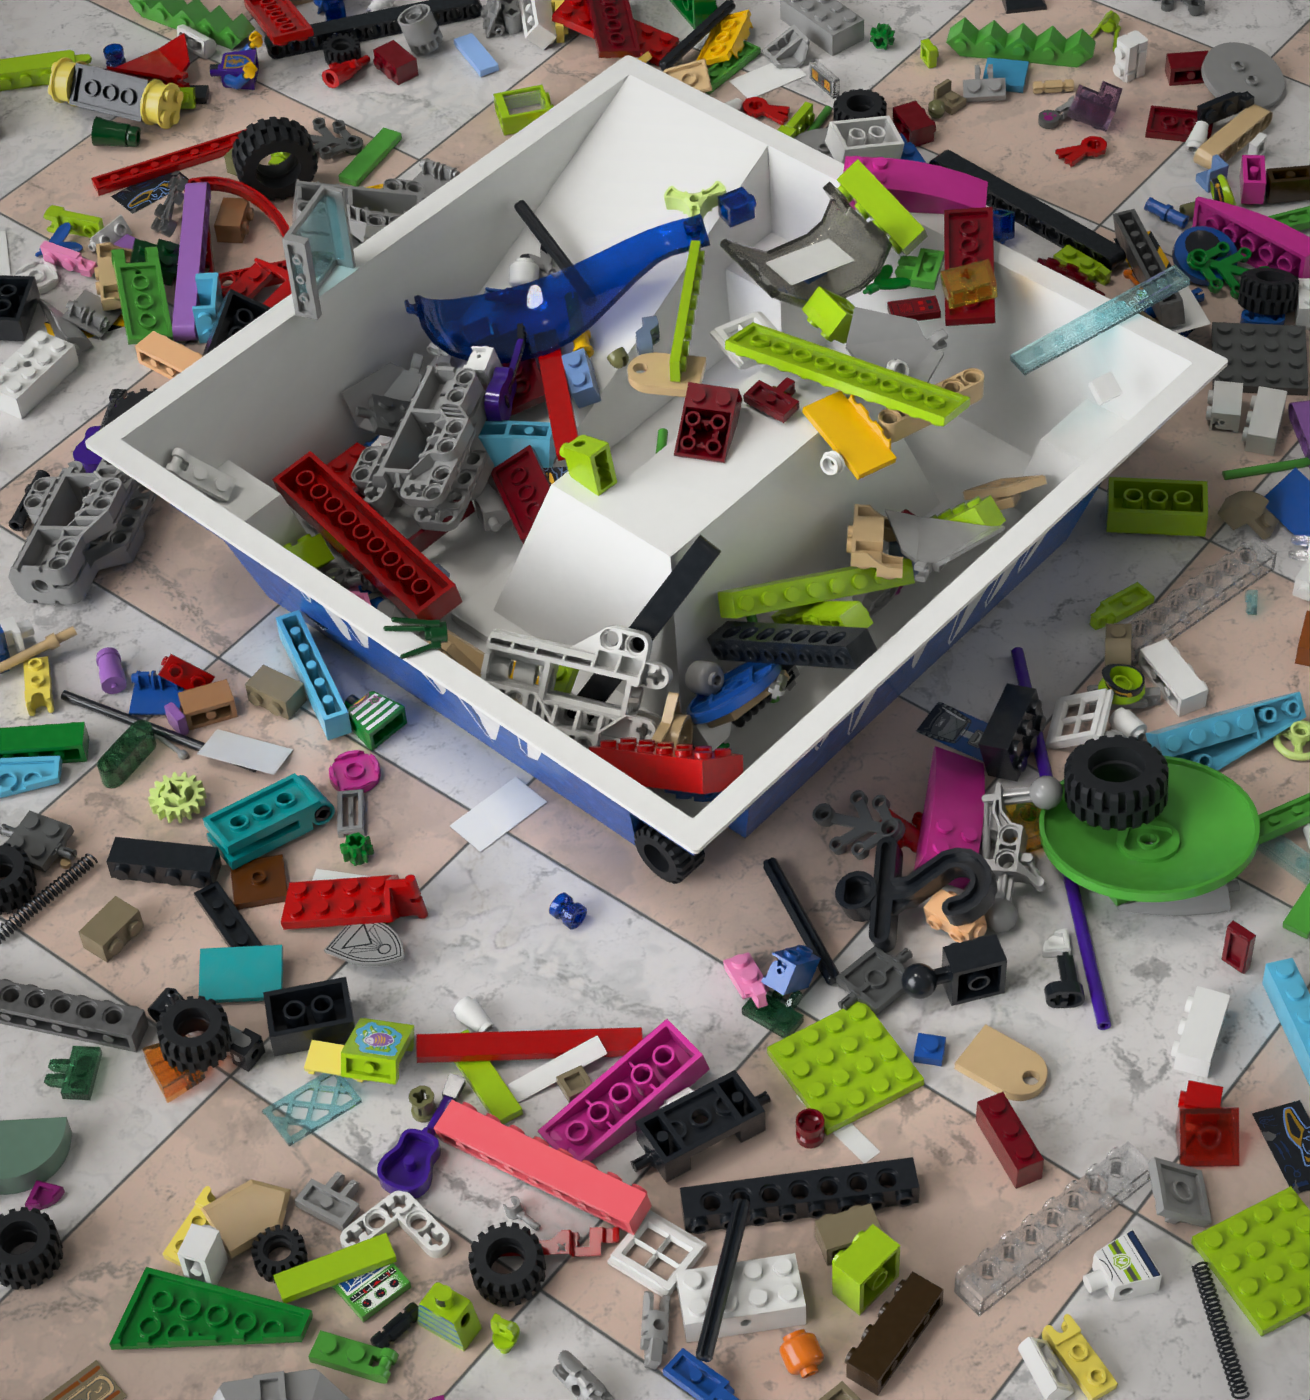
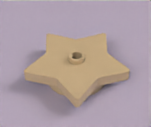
[651,692,693,788]

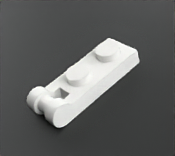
[165,448,237,502]

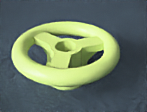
[1273,720,1310,761]

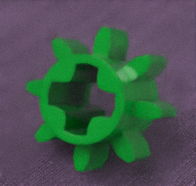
[870,23,895,50]
[340,832,374,866]

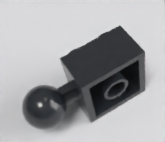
[901,934,1007,1006]

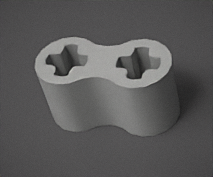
[500,0,523,34]

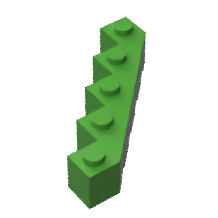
[129,0,255,50]
[946,17,1096,68]

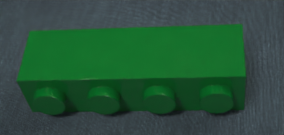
[0,722,89,763]

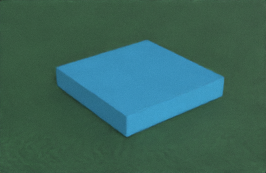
[983,57,1029,93]

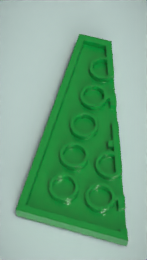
[109,1267,313,1350]

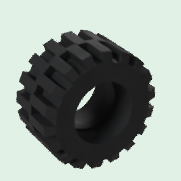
[833,89,887,121]
[1238,268,1299,315]
[634,823,705,884]
[0,843,37,915]
[156,996,232,1073]
[0,1207,63,1290]
[468,1222,546,1307]

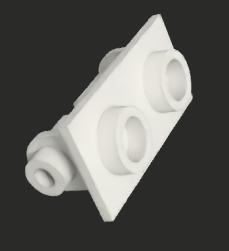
[88,215,132,252]

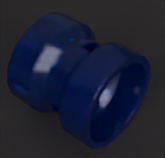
[103,43,126,67]
[549,892,587,930]

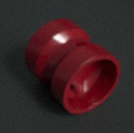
[796,1108,825,1149]

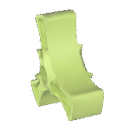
[664,181,728,237]

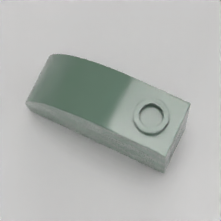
[0,1117,72,1195]

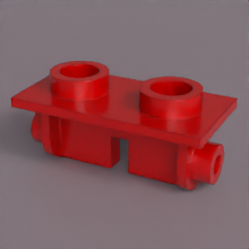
[158,654,215,690]

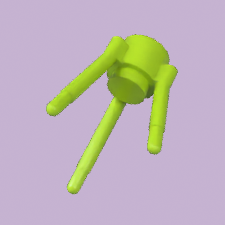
[1089,10,1121,51]

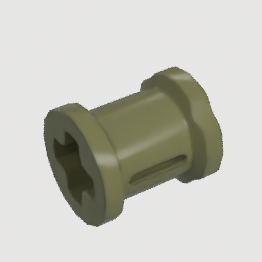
[409,1085,437,1123]

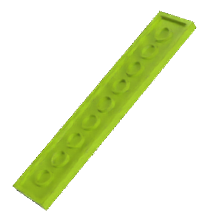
[725,322,970,427]

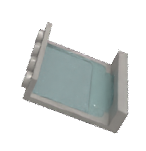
[282,185,356,320]

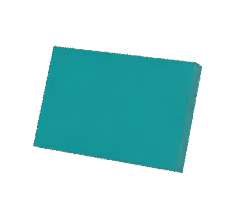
[198,945,283,1003]

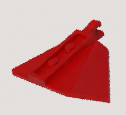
[106,33,190,87]

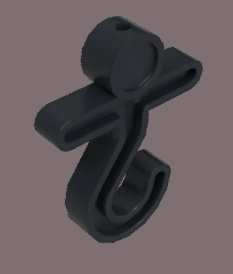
[835,836,998,953]

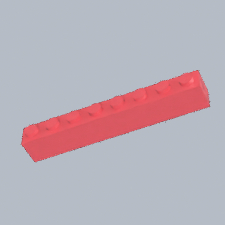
[434,1100,652,1235]

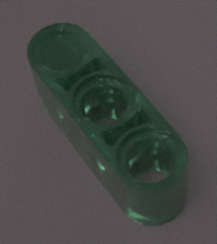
[97,720,156,789]

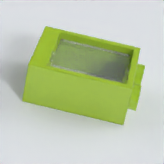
[493,85,554,136]

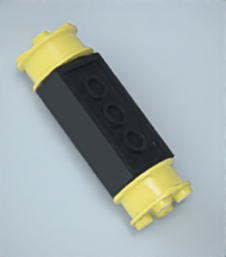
[48,57,184,129]

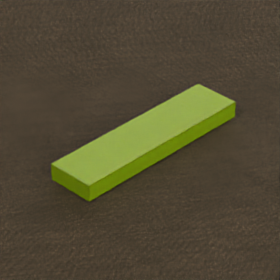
[454,1029,523,1124]
[273,1233,397,1304]

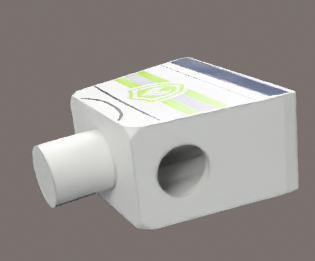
[1083,1230,1162,1302]

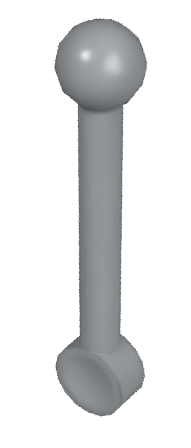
[150,732,188,760]

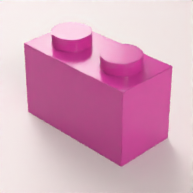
[1239,155,1266,205]

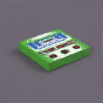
[332,1263,411,1323]

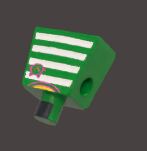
[344,691,407,751]

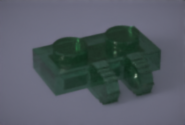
[742,990,804,1038]
[44,1046,102,1100]

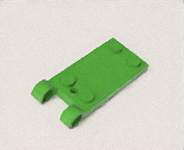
[111,247,173,345]

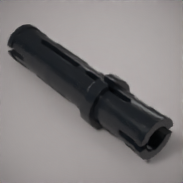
[9,470,50,531]

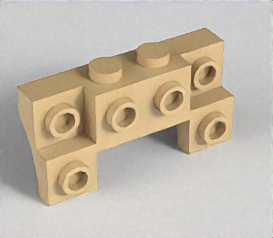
[94,242,132,311]
[846,504,903,580]

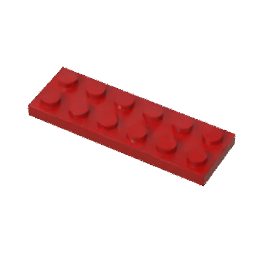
[244,0,314,46]
[552,0,679,66]

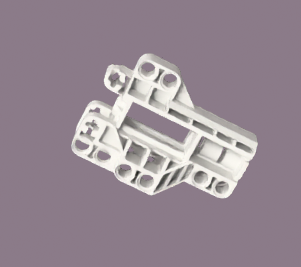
[480,625,673,749]

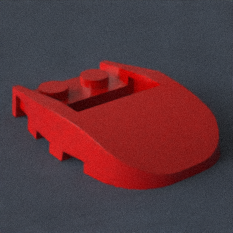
[221,258,292,308]

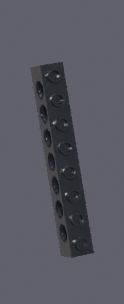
[707,621,878,670]
[680,1157,920,1234]

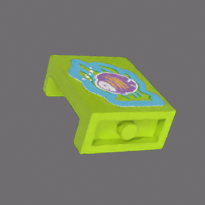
[341,1018,414,1085]

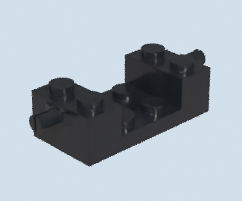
[630,1070,771,1183]

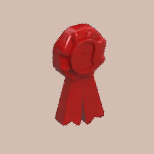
[742,97,790,125]
[1055,136,1107,167]

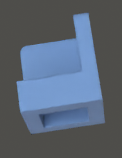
[1196,154,1229,193]

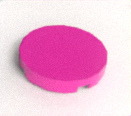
[329,750,381,793]

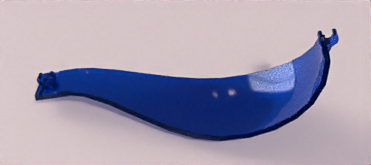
[404,214,710,363]

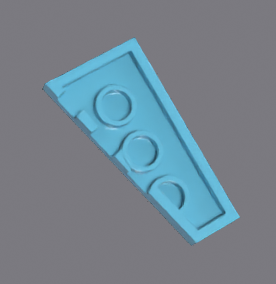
[0,756,62,798]

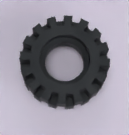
[323,33,361,65]
[251,1225,308,1283]

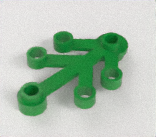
[1186,241,1270,299]

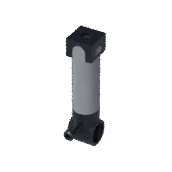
[147,988,265,1072]

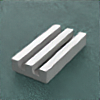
[337,789,365,838]

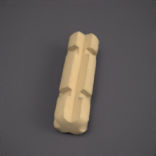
[1032,79,1074,94]

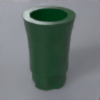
[91,116,141,147]

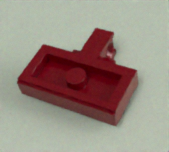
[743,377,800,423]

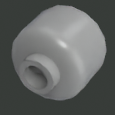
[685,660,724,696]

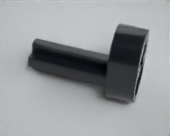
[1044,952,1085,1008]

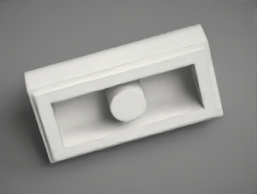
[177,24,216,59]
[1018,1337,1074,1400]

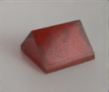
[1175,1107,1239,1167]

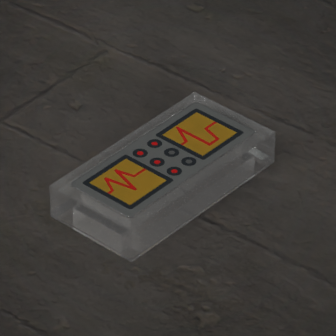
[809,59,840,99]

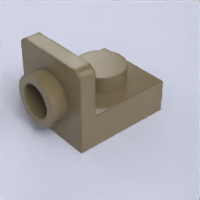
[934,79,967,115]

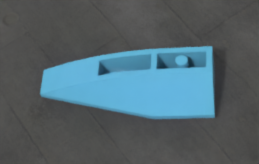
[478,420,556,468]
[1145,692,1306,771]

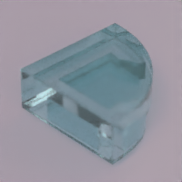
[1245,589,1258,615]

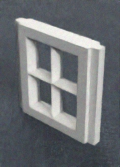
[710,311,778,370]
[1045,688,1114,750]
[607,1210,707,1297]

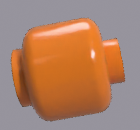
[779,1329,824,1378]

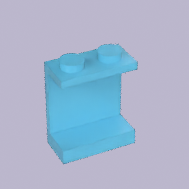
[192,272,223,343]

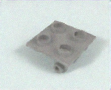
[481,0,505,38]
[413,158,460,195]
[62,290,122,339]

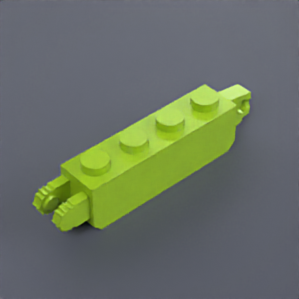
[0,50,92,91]

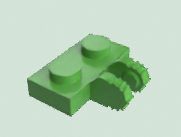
[894,248,944,290]

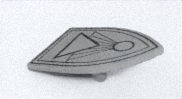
[324,923,404,967]

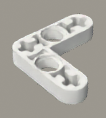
[340,1190,451,1258]

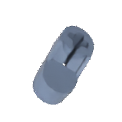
[635,315,660,356]

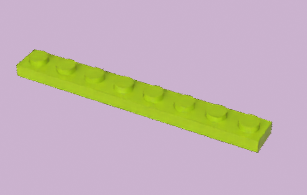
[669,240,705,382]

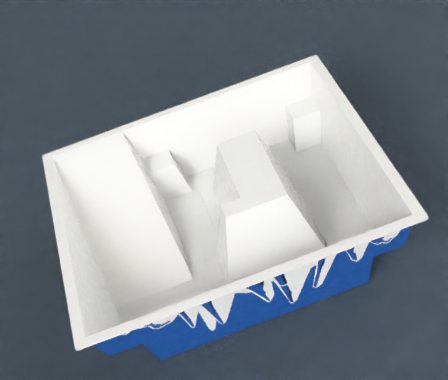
[85,55,1228,856]

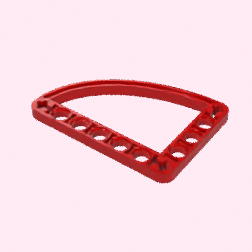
[184,176,290,291]

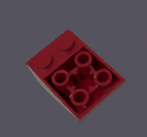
[674,382,742,463]

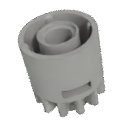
[397,4,443,54]

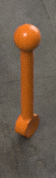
[1123,269,1148,300]

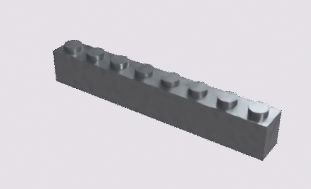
[1113,209,1185,328]

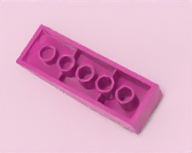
[841,156,988,214]
[1192,196,1310,279]
[913,746,985,890]
[537,1019,710,1162]

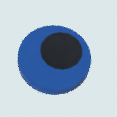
[1172,226,1238,286]

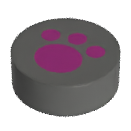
[1038,110,1060,129]

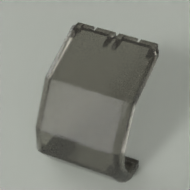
[720,181,892,308]

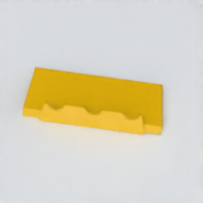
[696,9,753,66]
[802,390,897,480]

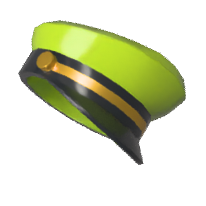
[1210,174,1236,206]
[1098,664,1145,705]

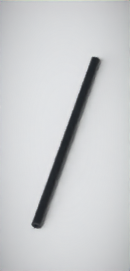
[61,690,257,772]

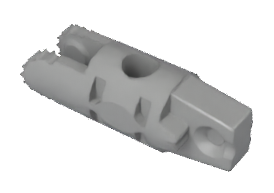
[640,1291,670,1370]
[553,1350,615,1400]

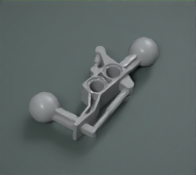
[982,775,1063,933]

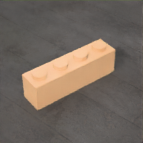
[135,331,202,379]

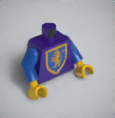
[210,31,263,90]

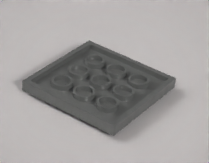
[1211,322,1308,396]

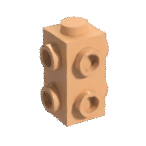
[923,889,987,943]

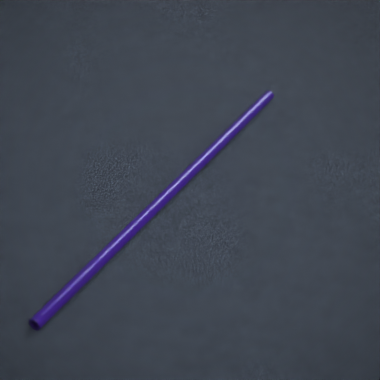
[1011,647,1111,1030]

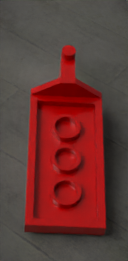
[281,874,428,930]

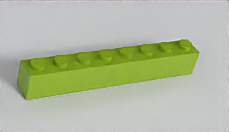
[717,558,915,618]

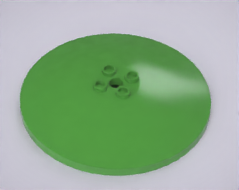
[1039,756,1260,902]

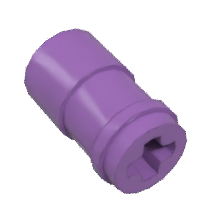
[96,647,127,694]

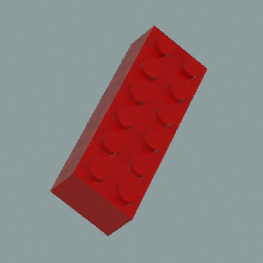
[589,737,743,794]

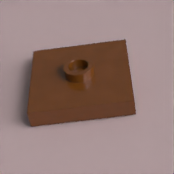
[230,854,288,910]

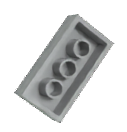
[780,0,864,56]

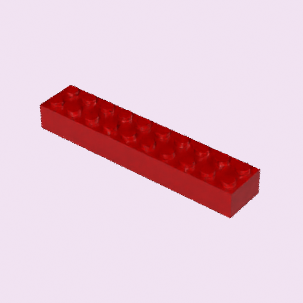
[272,451,462,620]

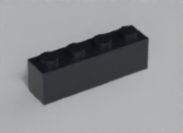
[106,837,222,888]

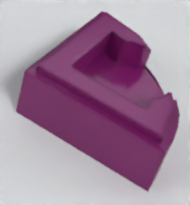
[25,1180,65,1210]

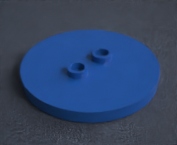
[686,662,782,724]

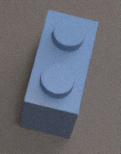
[561,348,601,409]

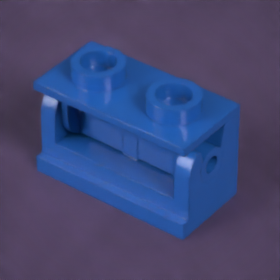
[761,945,821,995]

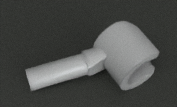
[503,1196,541,1231]

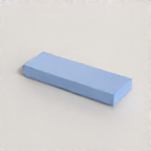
[454,33,499,77]

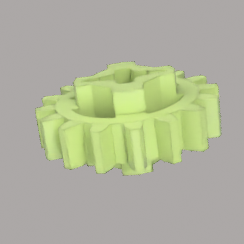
[148,772,207,823]

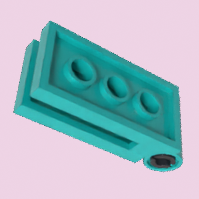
[202,773,335,870]

